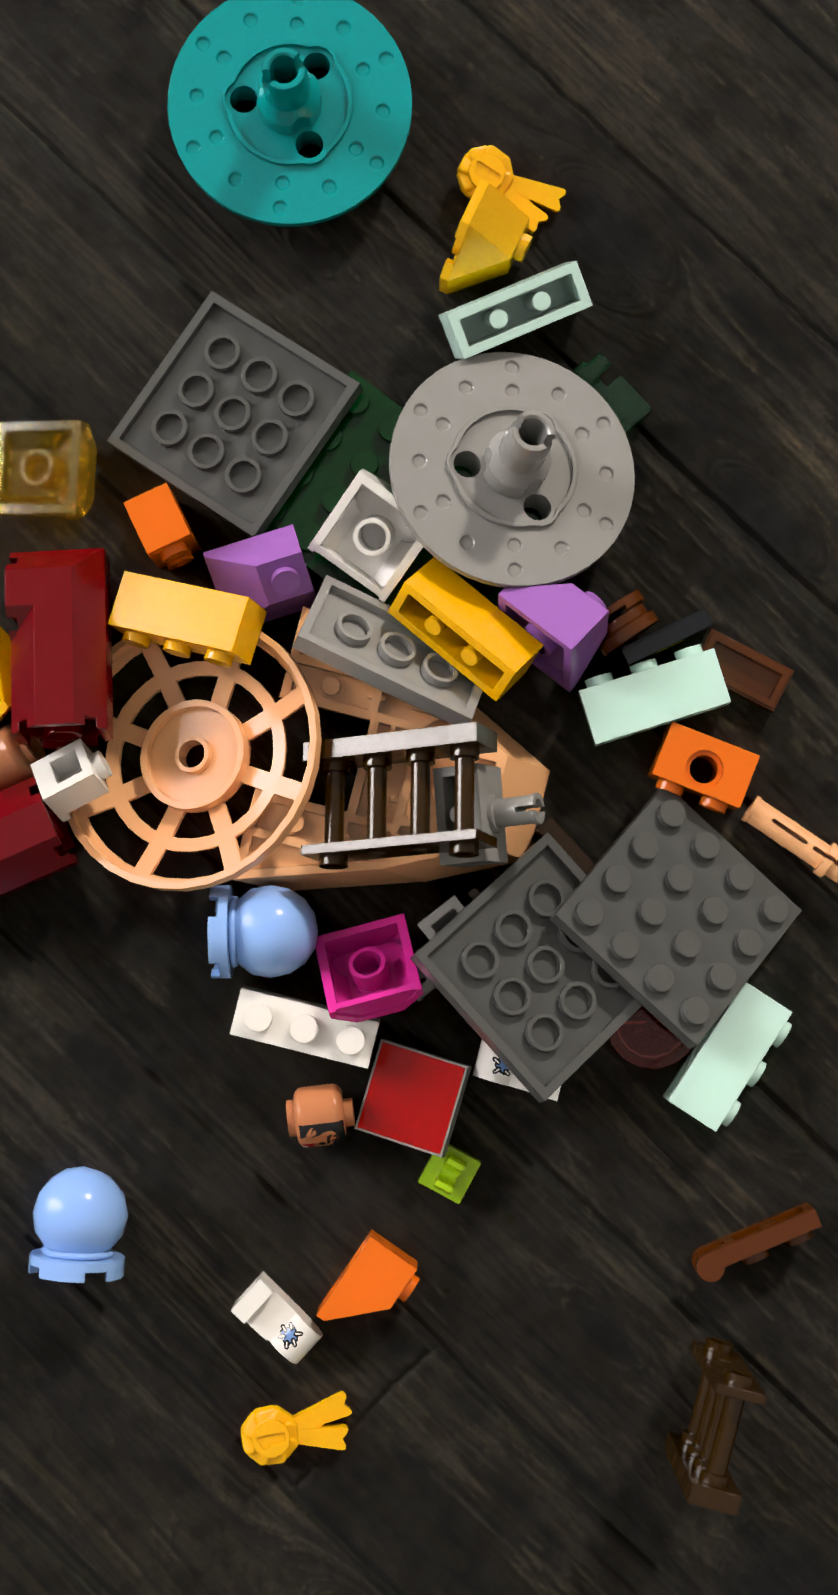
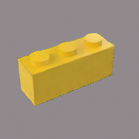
[388,557,544,702]
[108,571,267,668]

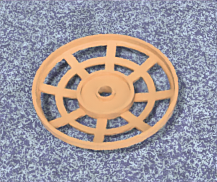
[68,631,322,892]

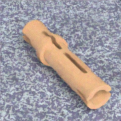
[741,796,838,884]

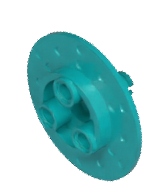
[167,0,412,227]

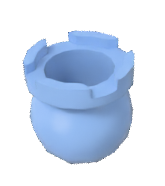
[207,885,318,979]
[28,1166,128,1283]

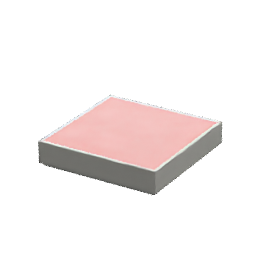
[354,1039,472,1158]

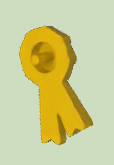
[456,145,566,234]
[241,1391,352,1466]

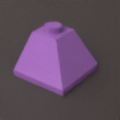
[203,524,316,623]
[498,583,609,692]

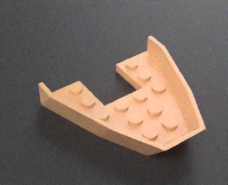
[232,606,550,891]

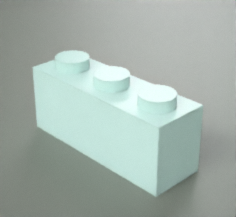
[438,261,593,359]
[578,644,731,747]
[663,982,793,1132]

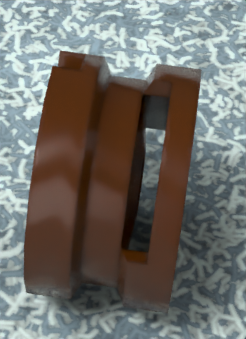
[599,589,659,656]

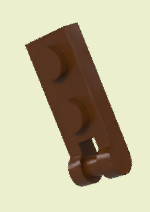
[691,1202,822,1282]

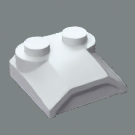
[308,469,423,602]

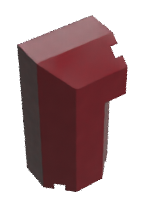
[5,548,114,750]
[0,777,79,898]

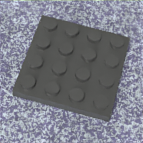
[107,291,363,537]
[550,789,802,1049]
[410,832,642,1103]

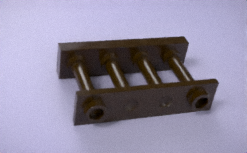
[301,722,497,870]
[664,1337,767,1516]

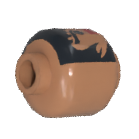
[286,1083,355,1148]

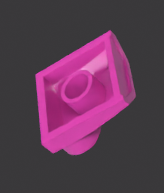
[316,913,424,1023]

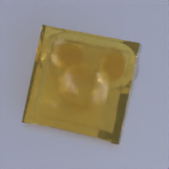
[0,420,97,520]

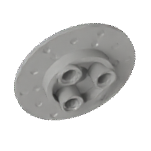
[389,352,635,588]

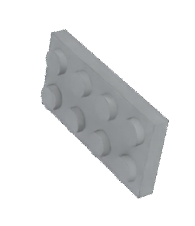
[292,575,483,724]

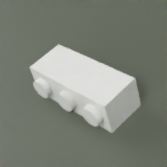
[230,986,381,1069]

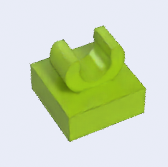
[418,1144,481,1204]

